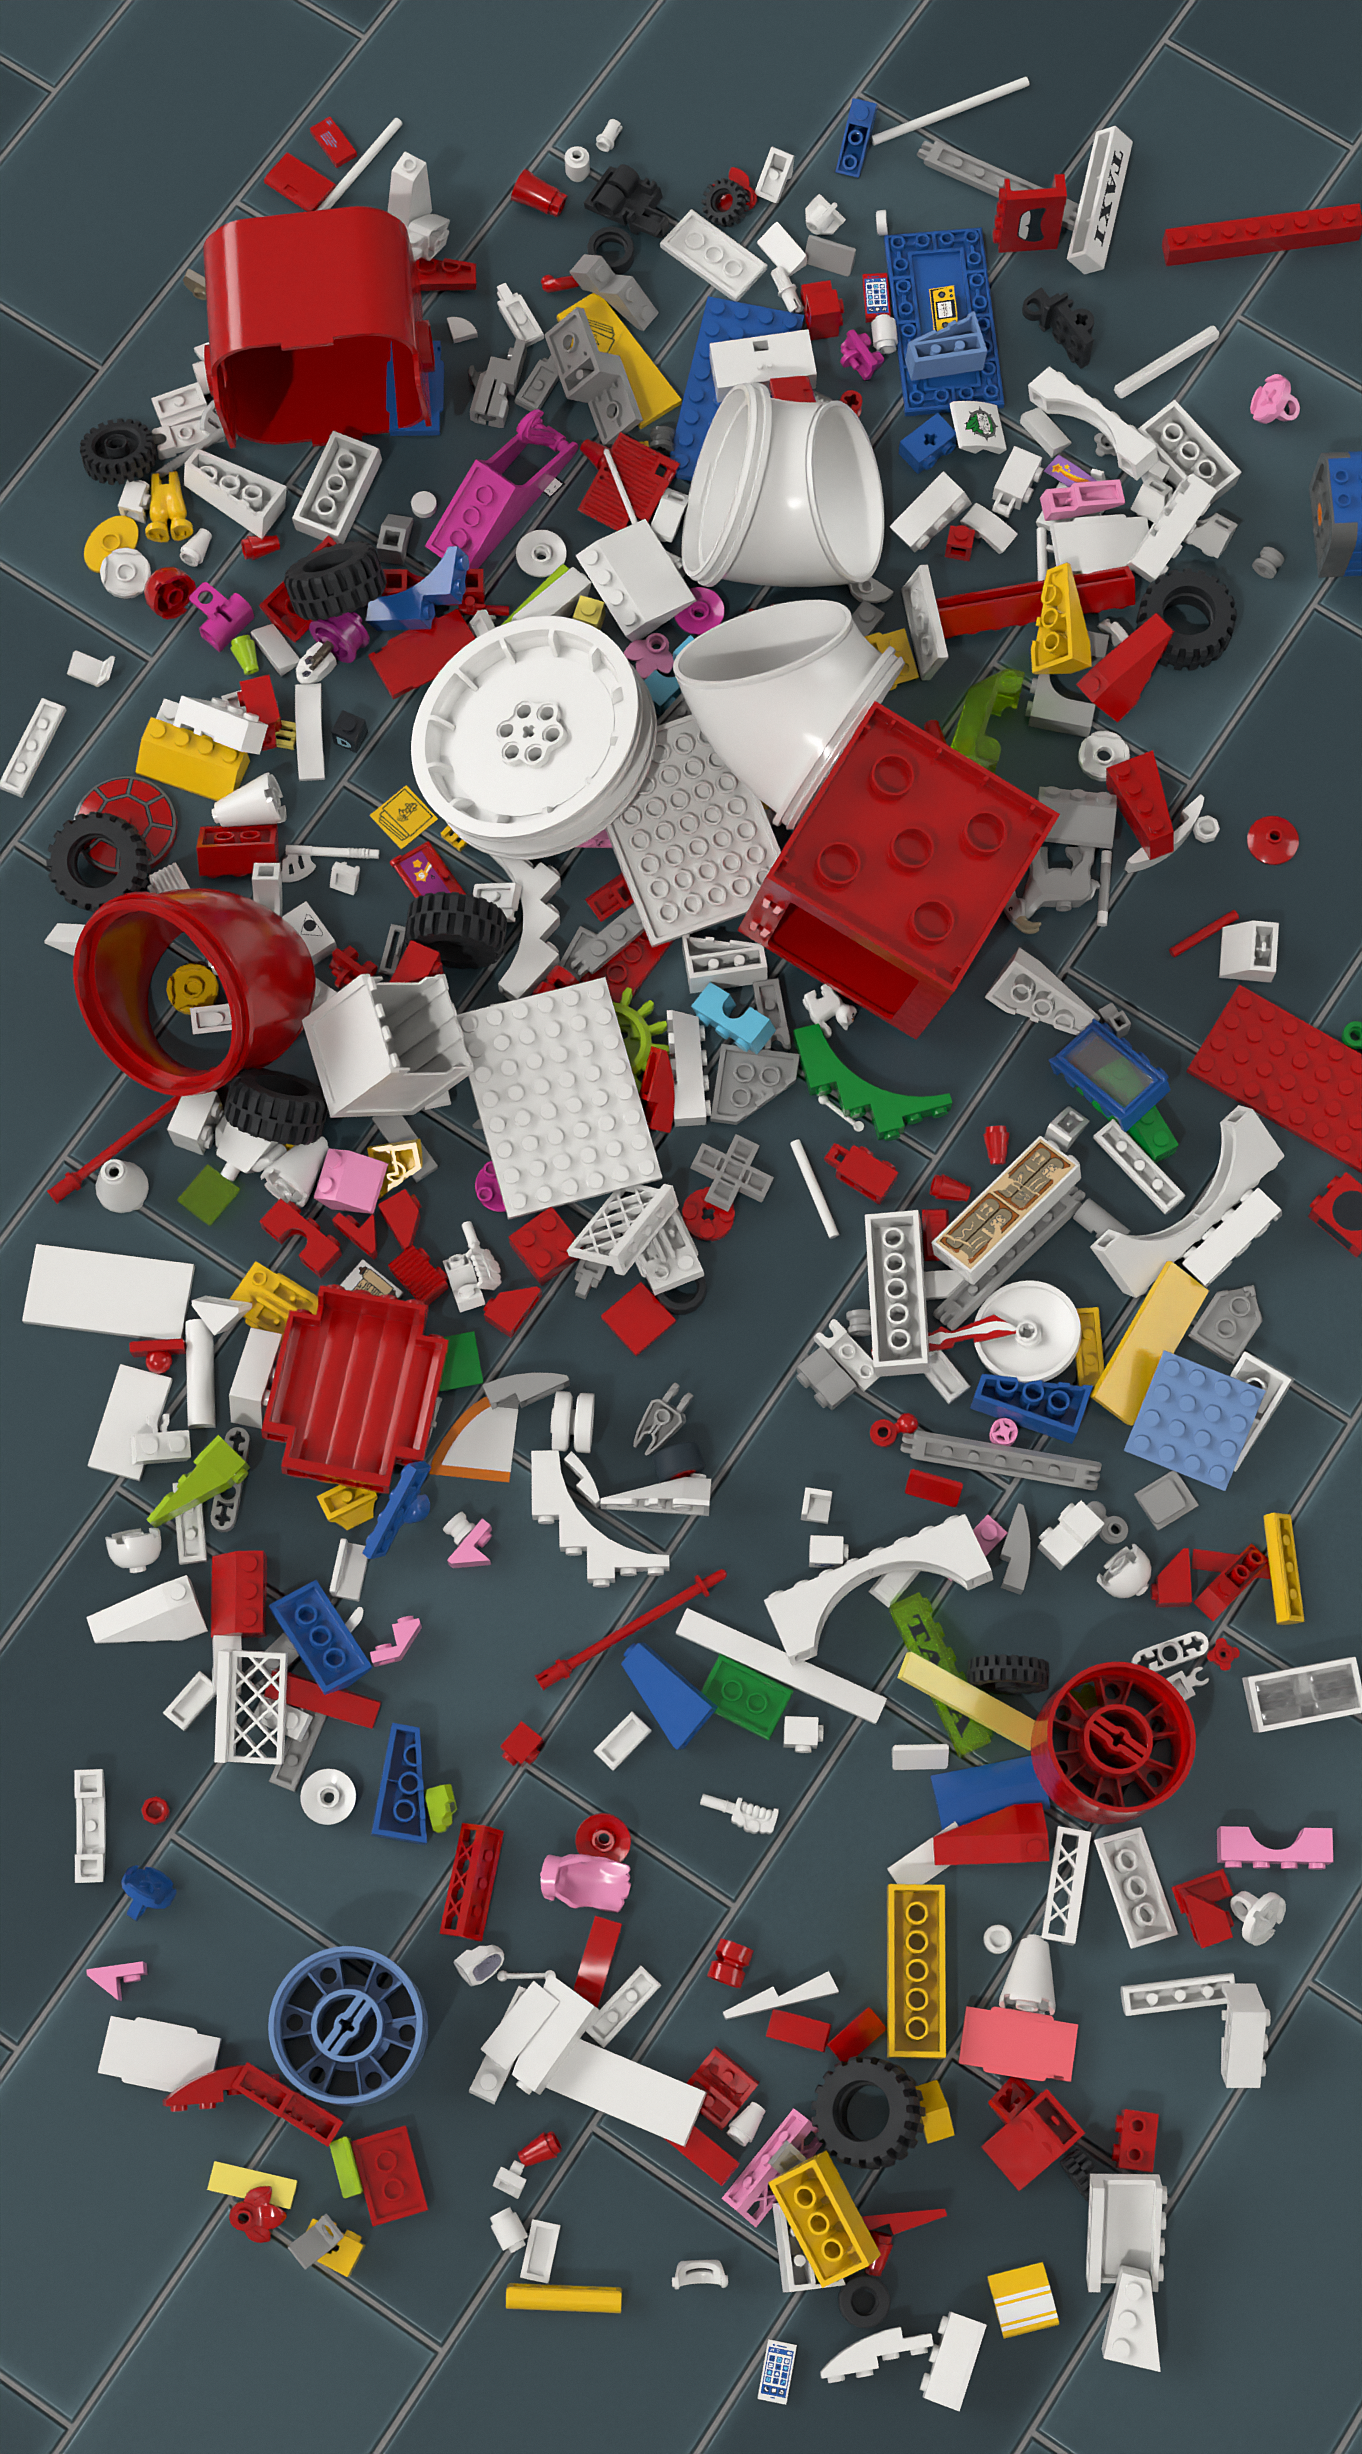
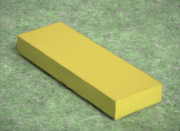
[207,2161,298,2209]

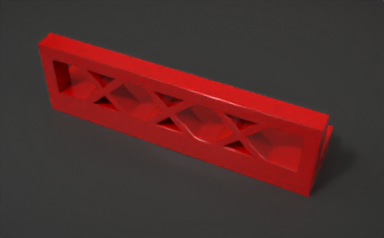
[439,1823,504,1942]

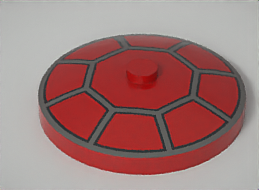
[74,776,177,876]

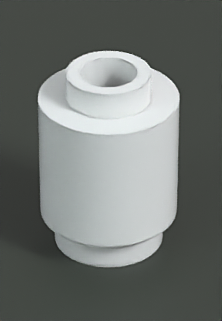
[565,146,590,182]
[871,314,898,354]
[490,2207,528,2253]

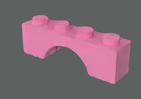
[1217,1826,1333,1870]

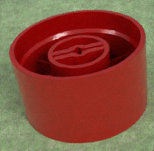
[1031,1662,1196,1824]

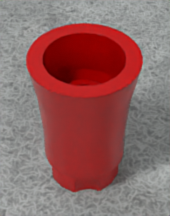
[511,169,568,218]

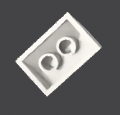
[920,2312,986,2411]

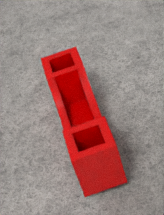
[382,569,485,605]

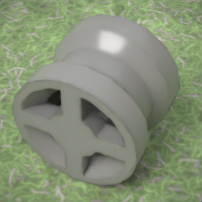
[1252,547,1284,579]
[846,1309,872,1337]

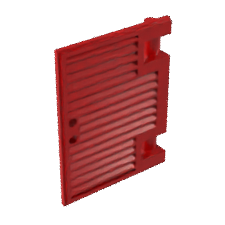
[578,432,680,531]

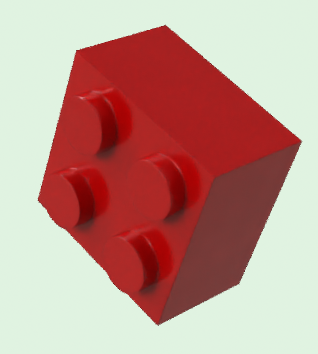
[509,1207,583,1286]

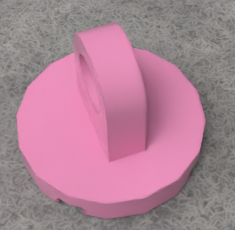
[1250,374,1300,424]

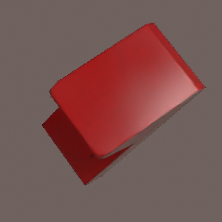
[332,1212,378,1260]

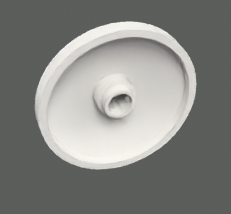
[974,1281,1082,1383]

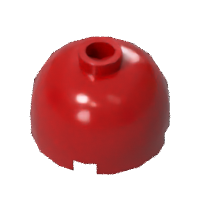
[144,567,196,620]

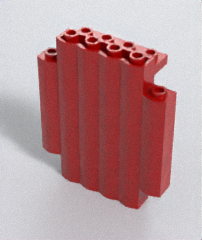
[261,1284,449,1494]

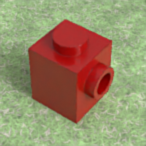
[500,1721,544,1768]

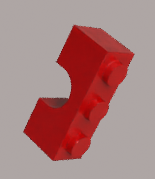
[259,1198,342,1278]

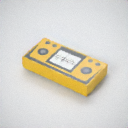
[929,285,958,332]

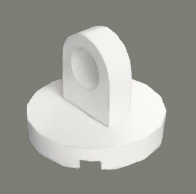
[1230,1891,1286,1946]

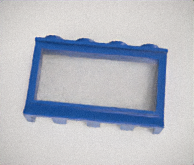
[1049,1018,1171,1132]

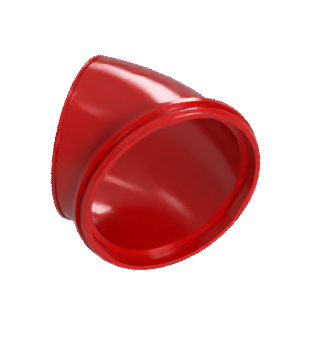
[73,888,316,1096]

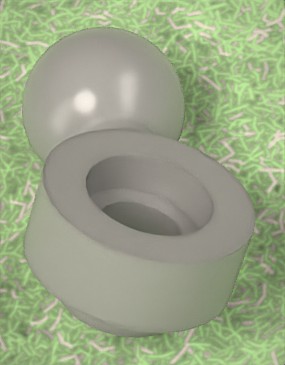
[1086,1501,1128,1545]

